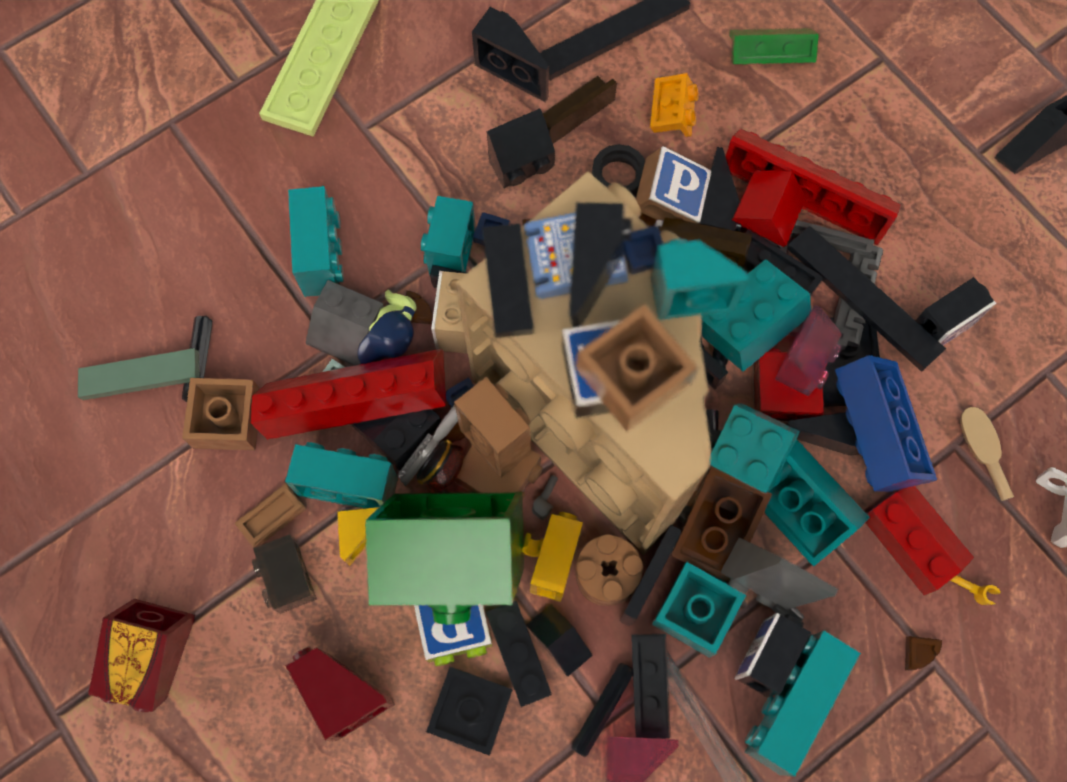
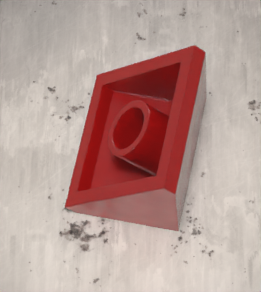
[732,171,806,247]

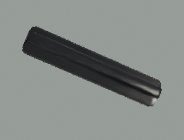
[182,316,212,402]
[572,663,633,757]

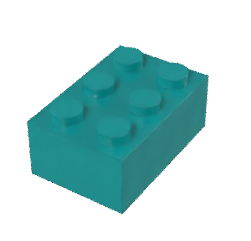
[288,186,344,297]
[701,259,812,372]
[285,442,398,509]

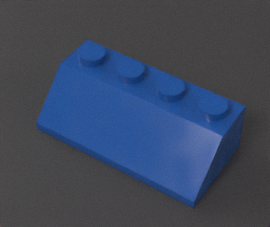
[835,355,937,492]

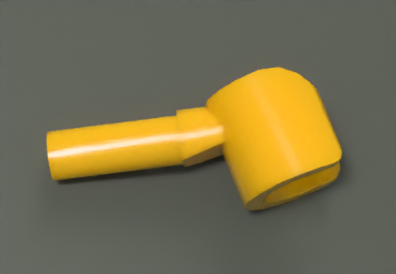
[522,533,544,557]
[950,575,1000,605]

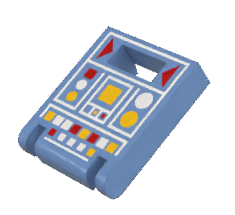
[524,213,628,299]

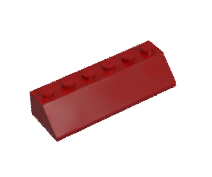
[725,129,901,245]
[251,349,446,440]

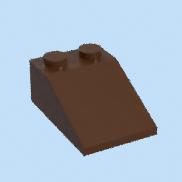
[671,466,772,583]

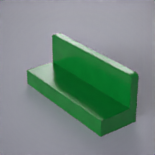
[729,28,819,64]

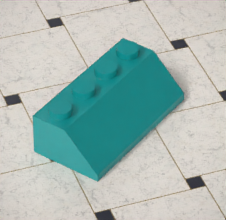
[764,439,870,567]

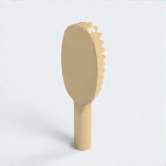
[960,407,1014,501]

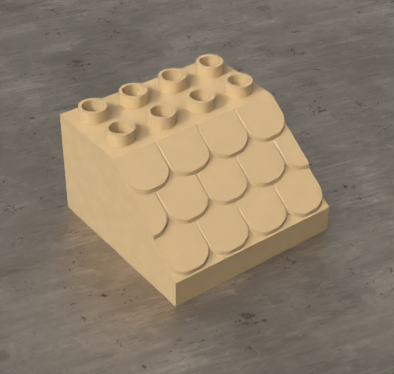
[457,171,710,555]

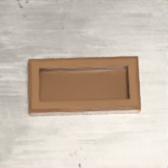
[234,483,306,549]

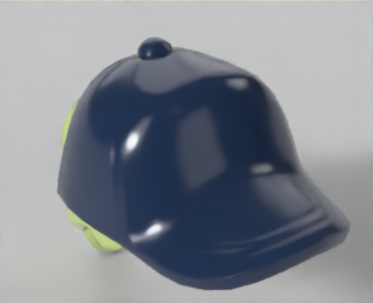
[357,290,417,364]

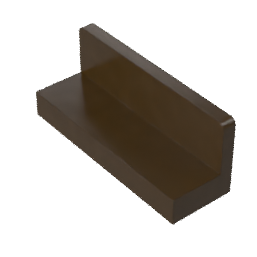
[543,76,617,144]
[658,217,752,269]

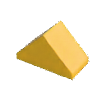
[337,507,379,566]

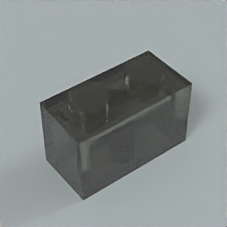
[252,534,317,614]

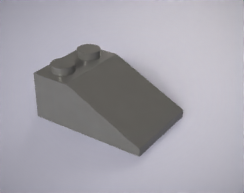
[720,538,839,609]

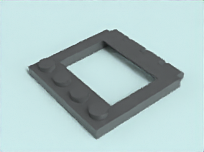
[762,220,883,350]

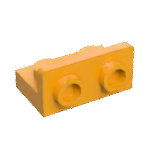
[650,73,699,137]

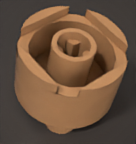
[575,534,643,606]

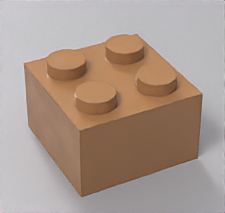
[576,304,698,432]
[182,378,260,451]

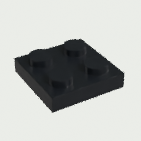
[426,667,513,756]

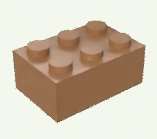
[454,377,531,477]

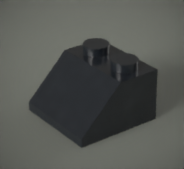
[487,108,555,188]

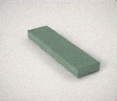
[78,348,200,400]

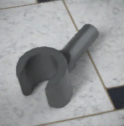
[532,475,558,521]

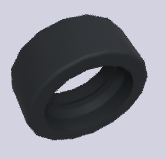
[592,144,645,198]

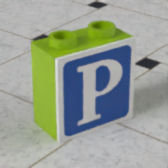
[414,605,493,666]

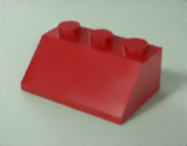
[865,486,974,595]

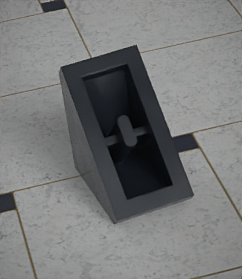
[526,604,593,677]

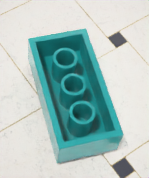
[744,631,861,777]

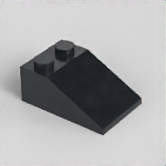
[472,7,549,102]
[350,409,442,471]

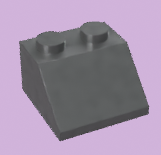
[305,280,384,366]

